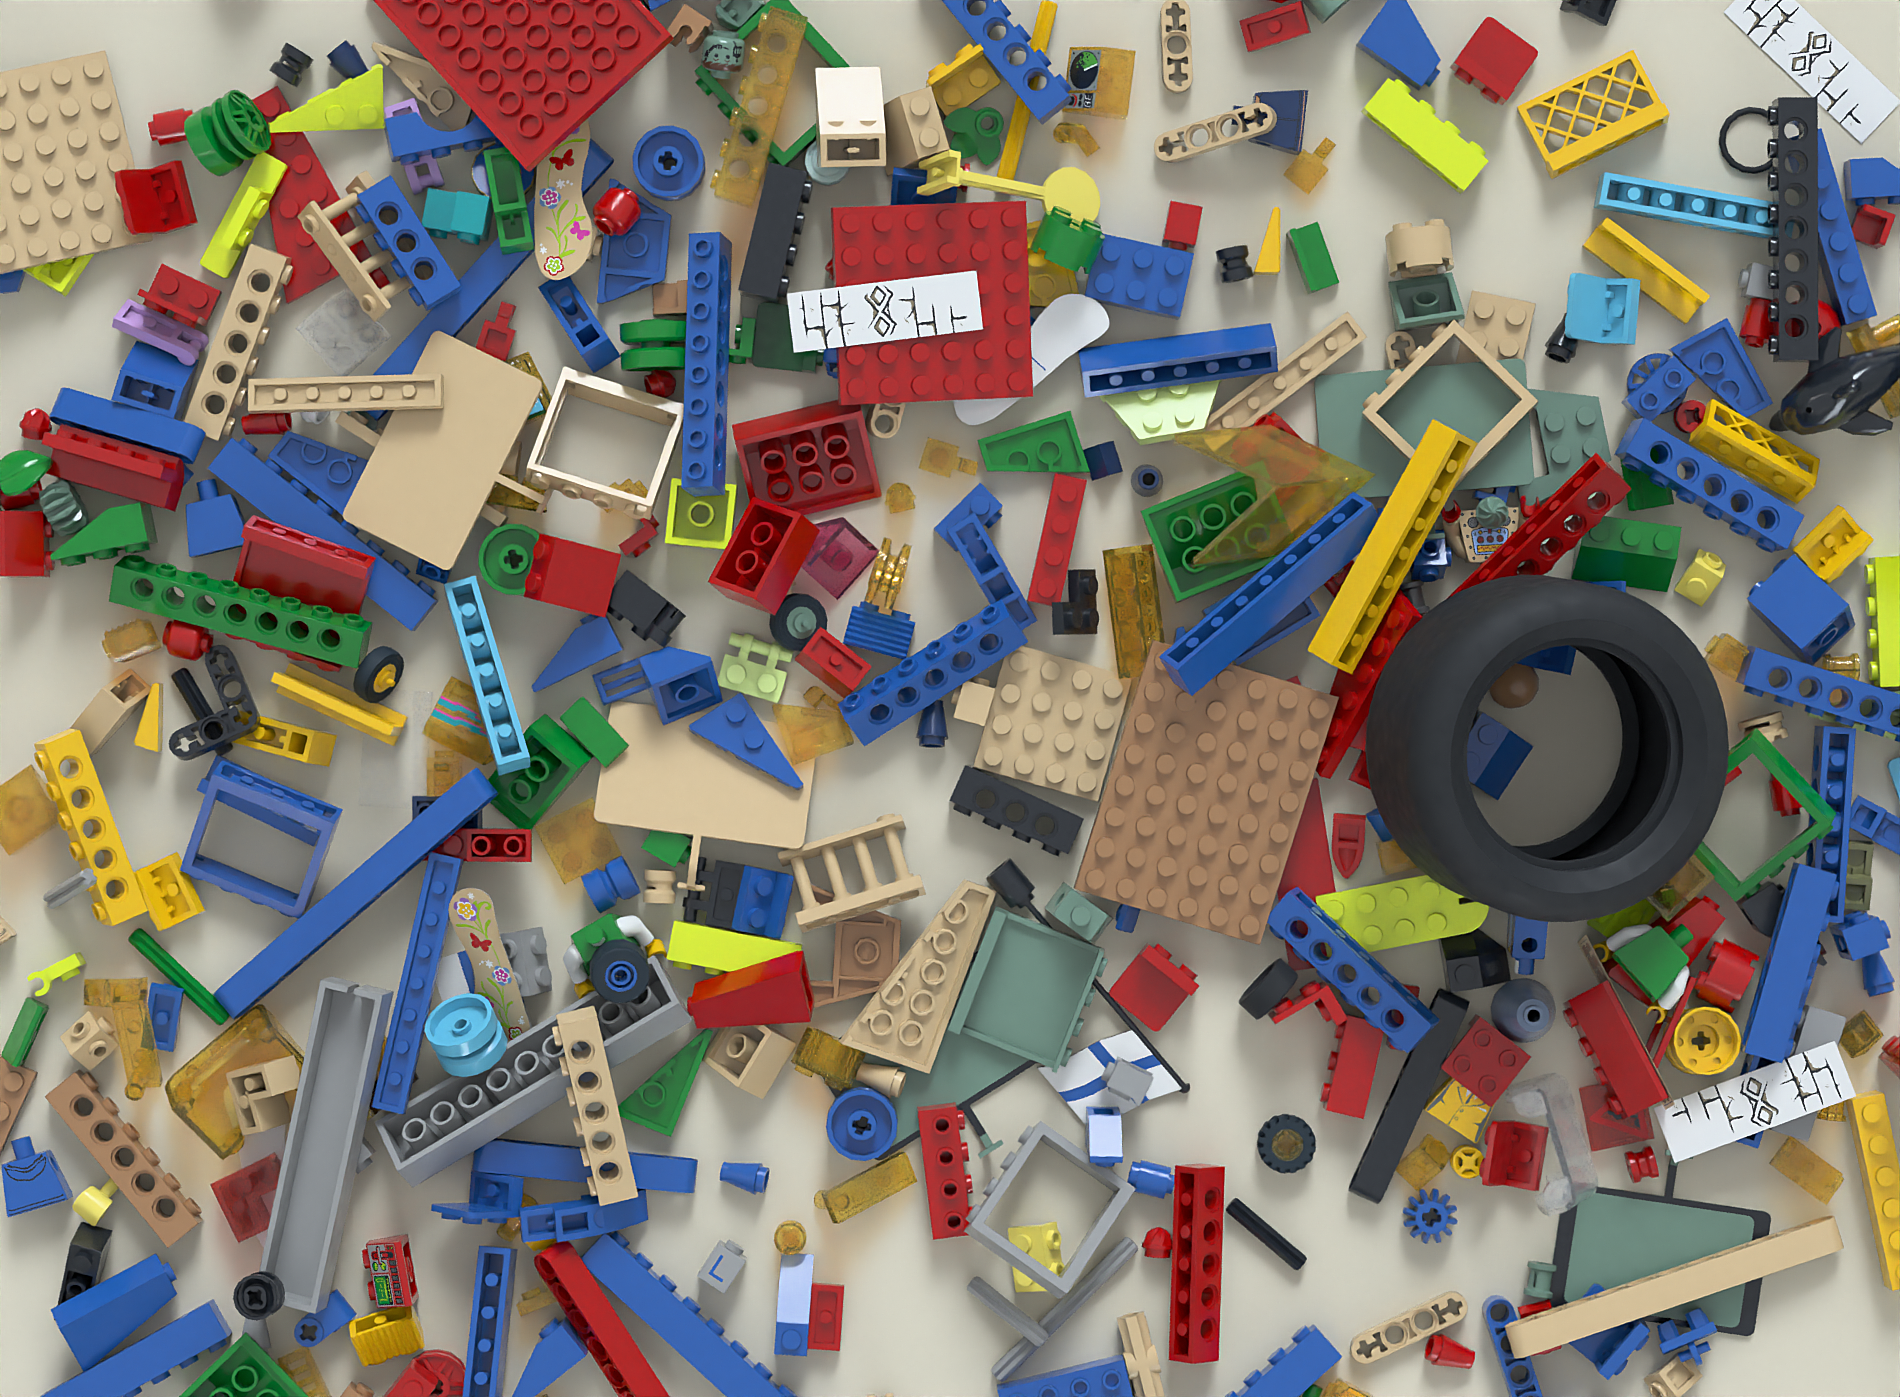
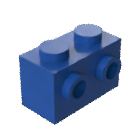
[934,483,1003,552]
[1829,911,1891,961]

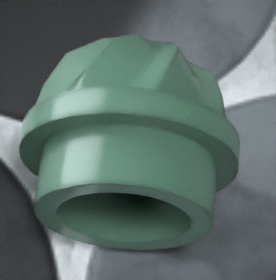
[1476,496,1509,529]

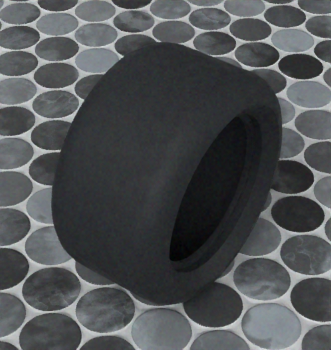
[1365,575,1729,922]

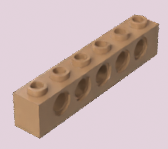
[45,1069,203,1248]

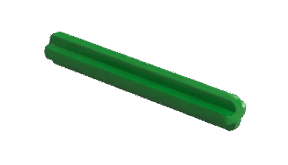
[128,928,230,1026]

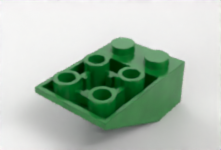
[50,502,158,567]

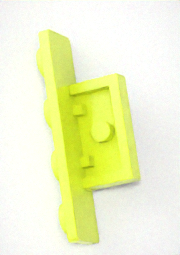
[200,152,287,279]

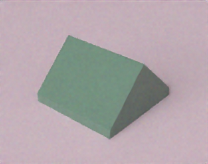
[1388,272,1465,332]

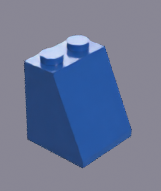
[1747,554,1856,666]

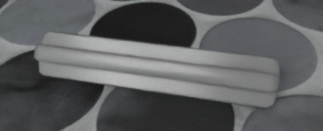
[43,868,97,909]
[967,1276,1050,1347]

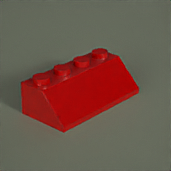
[1562,980,1668,1119]

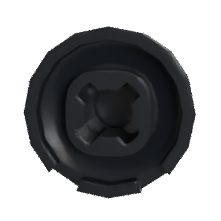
[233,1271,285,1321]

